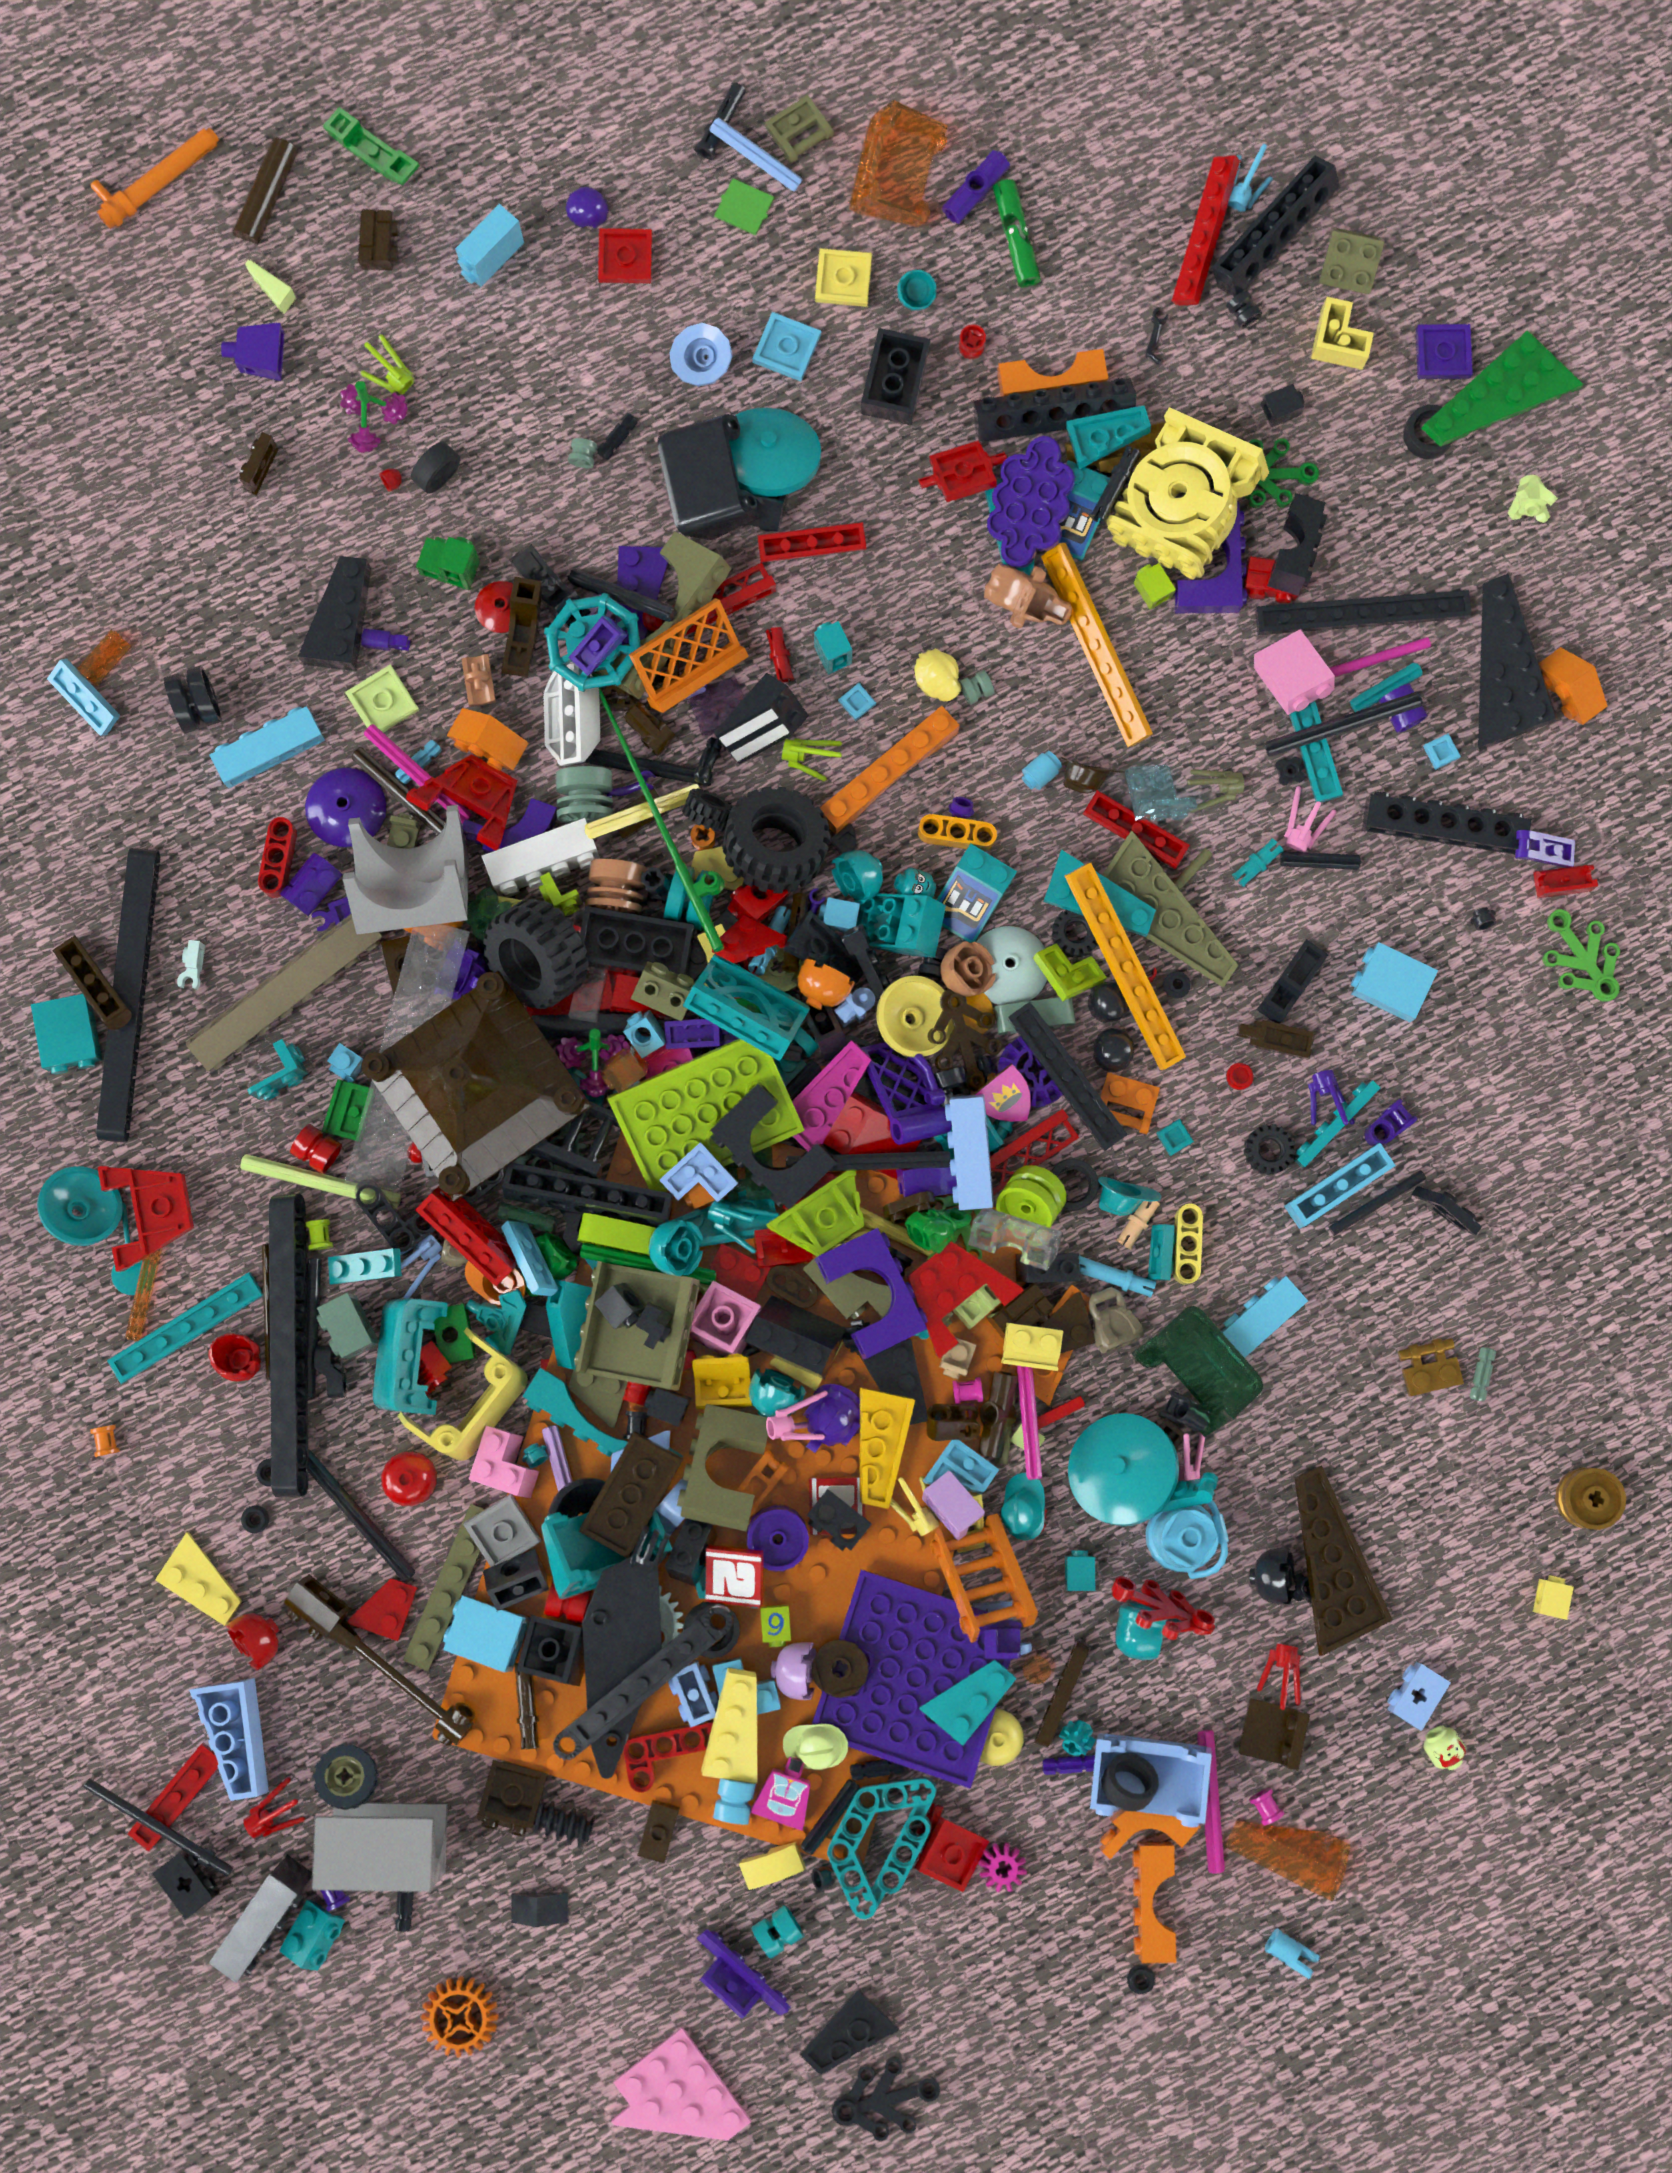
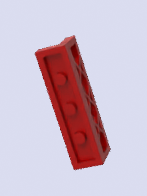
[673,563,776,637]
[990,1108,1080,1195]
[415,1186,517,1286]

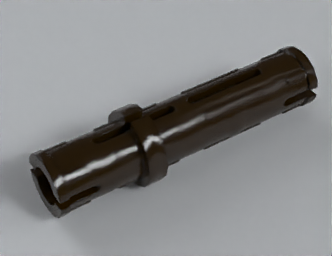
[781,893,810,973]
[514,1662,539,1750]

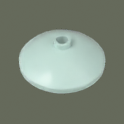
[977,926,1047,1005]

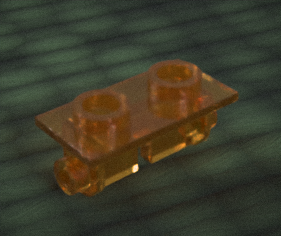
[77,630,132,686]

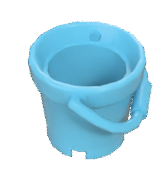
[1146,1500,1229,1579]

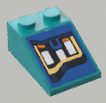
[1058,460,1110,561]
[937,843,1017,943]

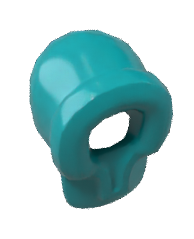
[1115,1603,1181,1660]

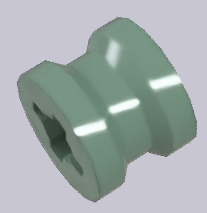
[568,438,598,469]

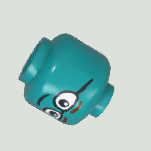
[894,867,936,898]

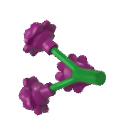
[340,381,408,453]
[556,1029,630,1097]

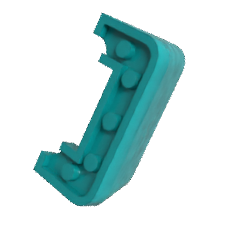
[373,1298,448,1415]
[541,1509,672,1599]

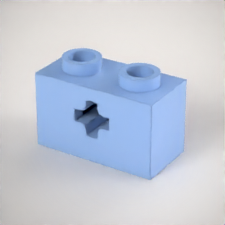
[1387,1662,1450,1731]

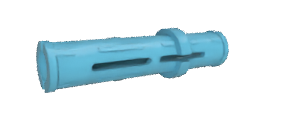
[748,906,791,976]
[1079,1255,1156,1298]

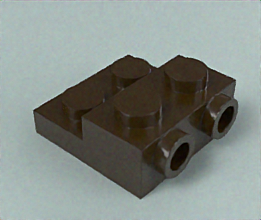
[477,1760,547,1837]

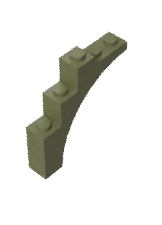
[803,1256,953,1327]

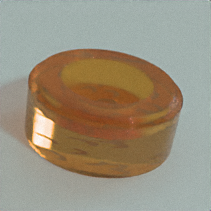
[1022,1655,1051,1684]

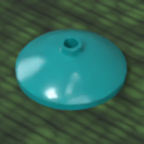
[37,1166,123,1246]

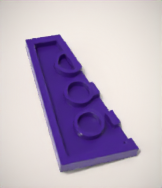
[615,546,668,645]

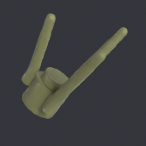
[1187,769,1244,813]

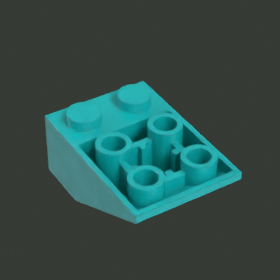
[856,893,946,958]

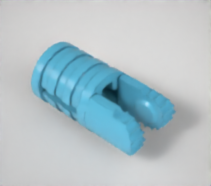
[1265,1928,1320,1979]

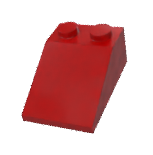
[823,1091,921,1180]

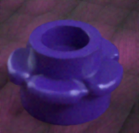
[948,797,974,819]

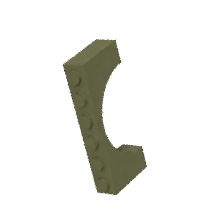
[593,531,732,699]

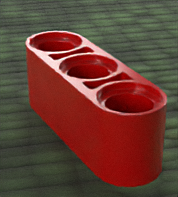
[258,817,297,898]

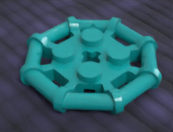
[544,593,642,692]

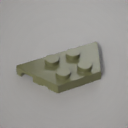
[568,1366,628,1428]

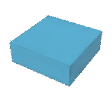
[838,683,876,721]
[1423,733,1461,770]

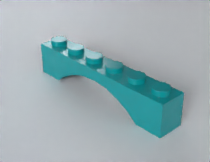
[522,1368,684,1458]

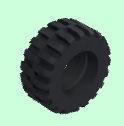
[722,786,830,893]
[484,899,588,1009]

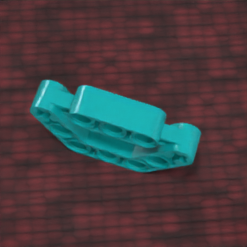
[827,1777,937,1920]

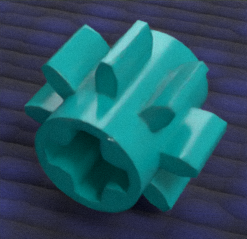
[1059,1720,1096,1756]

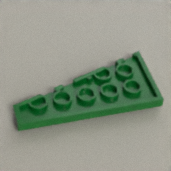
[1421,330,1584,447]

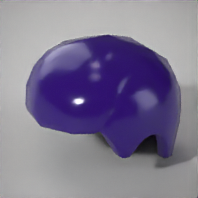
[565,187,609,228]

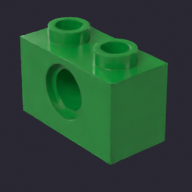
[430,1303,477,1364]

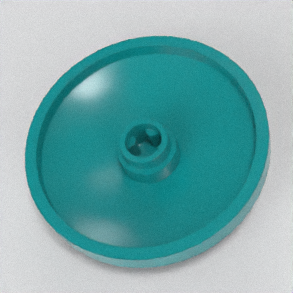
[729,408,821,496]
[1068,1413,1179,1526]

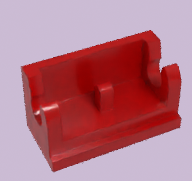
[1533,865,1598,899]
[753,1229,813,1268]

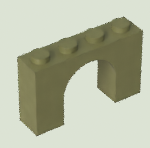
[677,1404,768,1532]

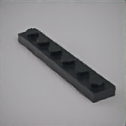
[1007,1002,1128,1152]

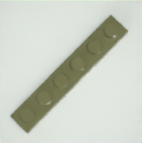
[403,1503,485,1671]

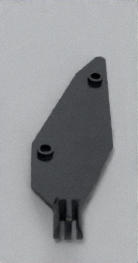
[582,1525,670,1779]

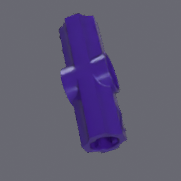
[942,150,1010,224]

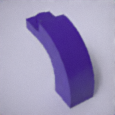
[462,798,557,854]

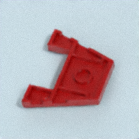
[406,754,518,851]
[98,1166,194,1272]
[907,1241,1024,1359]

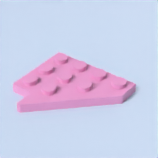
[611,2027,751,2140]

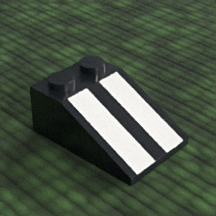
[714,673,809,764]

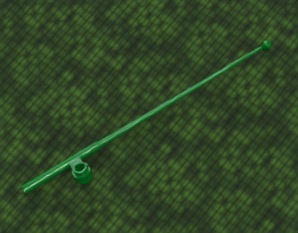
[592,673,725,952]

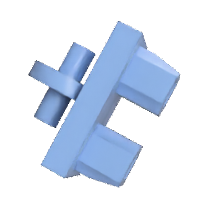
[834,987,875,1028]

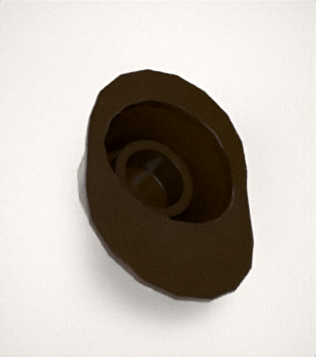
[1061,757,1125,794]

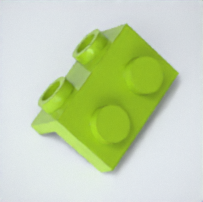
[539,872,583,916]

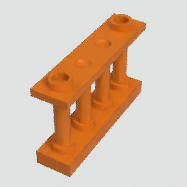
[930,1513,1038,1643]

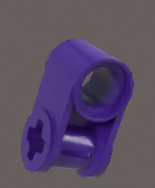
[1364,1098,1418,1146]

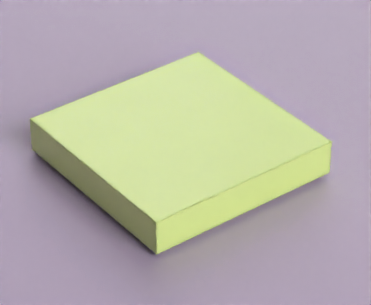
[345,664,419,733]

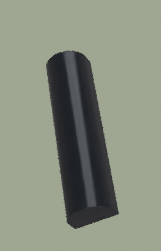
[531,1014,642,1039]

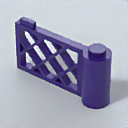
[861,1042,952,1145]

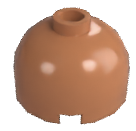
[940,941,996,997]

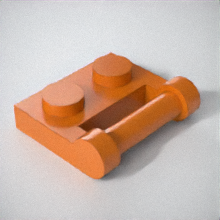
[1100,1073,1160,1135]

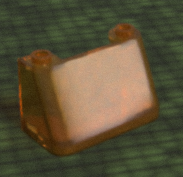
[849,100,948,227]

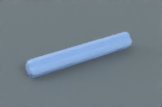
[710,118,802,191]

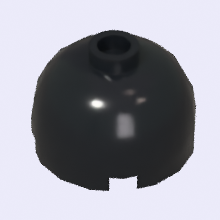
[1249,1548,1295,1605]

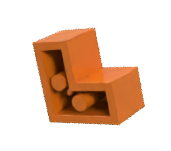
[1539,647,1608,725]
[447,708,529,771]

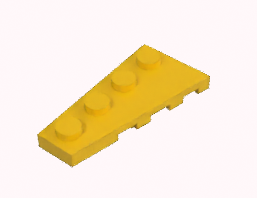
[860,1387,915,1509]

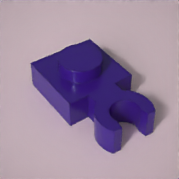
[311,896,351,931]

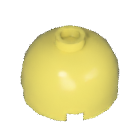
[980,1709,1024,1766]

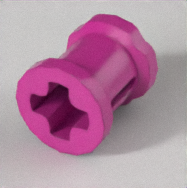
[952,1377,983,1404]
[1249,1788,1285,1826]

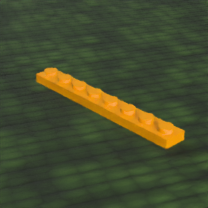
[1041,543,1153,747]
[1065,862,1186,1070]

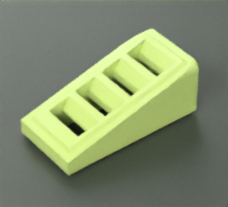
[245,260,296,314]

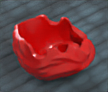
[208,1333,261,1382]

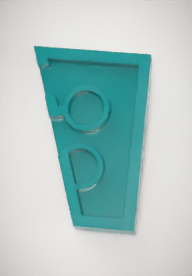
[1066,405,1151,469]
[919,1660,1017,1746]

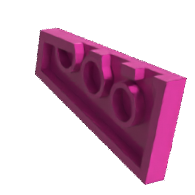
[792,1040,872,1150]

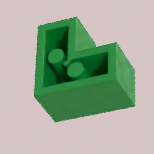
[416,537,480,591]

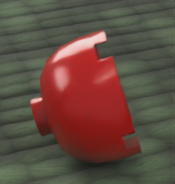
[381,1451,437,1507]
[225,1613,280,1671]

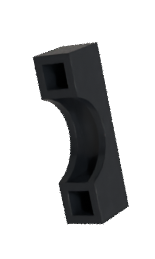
[1267,493,1327,596]

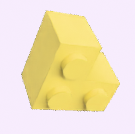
[1311,297,1374,370]

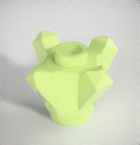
[1508,475,1558,523]

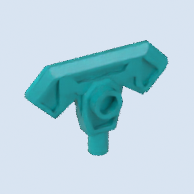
[466,1289,527,1356]

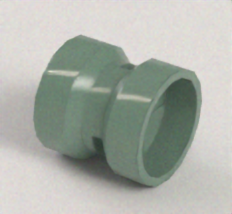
[959,670,995,705]

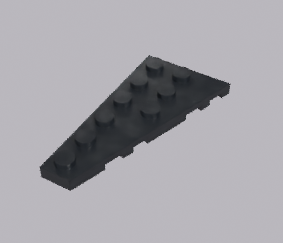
[1478,573,1558,750]

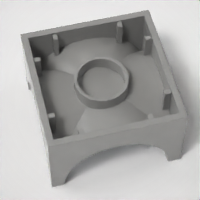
[343,805,469,934]

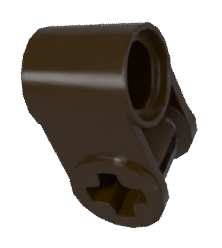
[927,1403,981,1441]

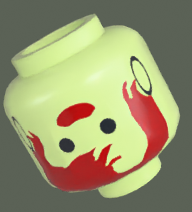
[1424,1726,1466,1770]

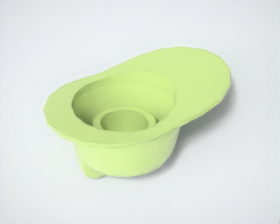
[783,1724,848,1770]

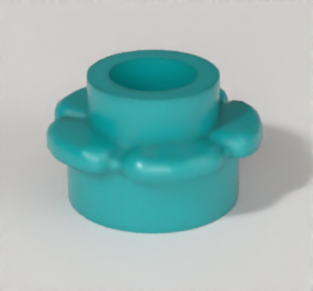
[522,1443,549,1468]

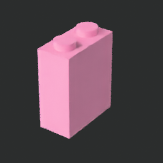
[1254,629,1335,715]

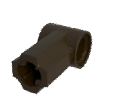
[622,701,677,757]

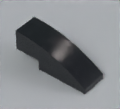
[1256,939,1329,1024]

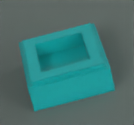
[1156,1119,1194,1156]

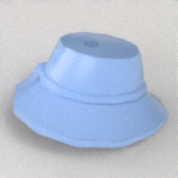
[669,323,732,387]

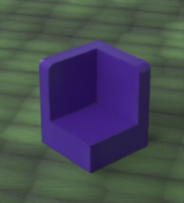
[985,1628,1021,1659]

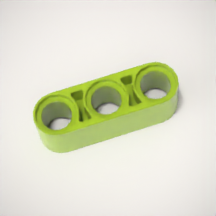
[577,1213,656,1256]

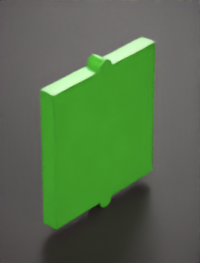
[714,179,774,236]

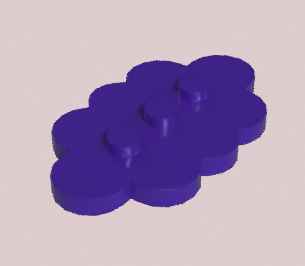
[987,436,1076,568]

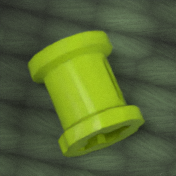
[306,1219,333,1251]

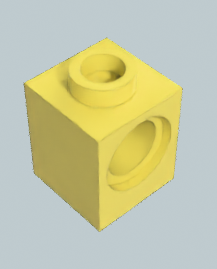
[1533,1575,1574,1620]

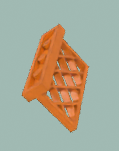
[629,598,749,713]

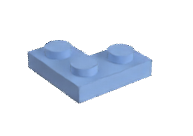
[660,1142,738,1202]

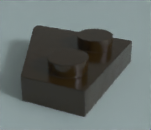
[1040,1292,1096,1353]

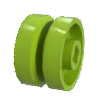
[996,1165,1067,1237]

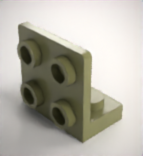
[1319,226,1385,294]

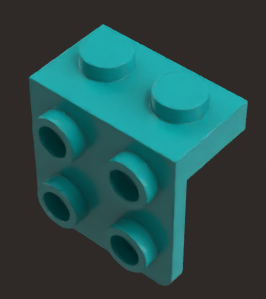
[247,1039,308,1101]

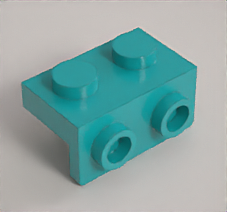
[279,1899,345,1971]

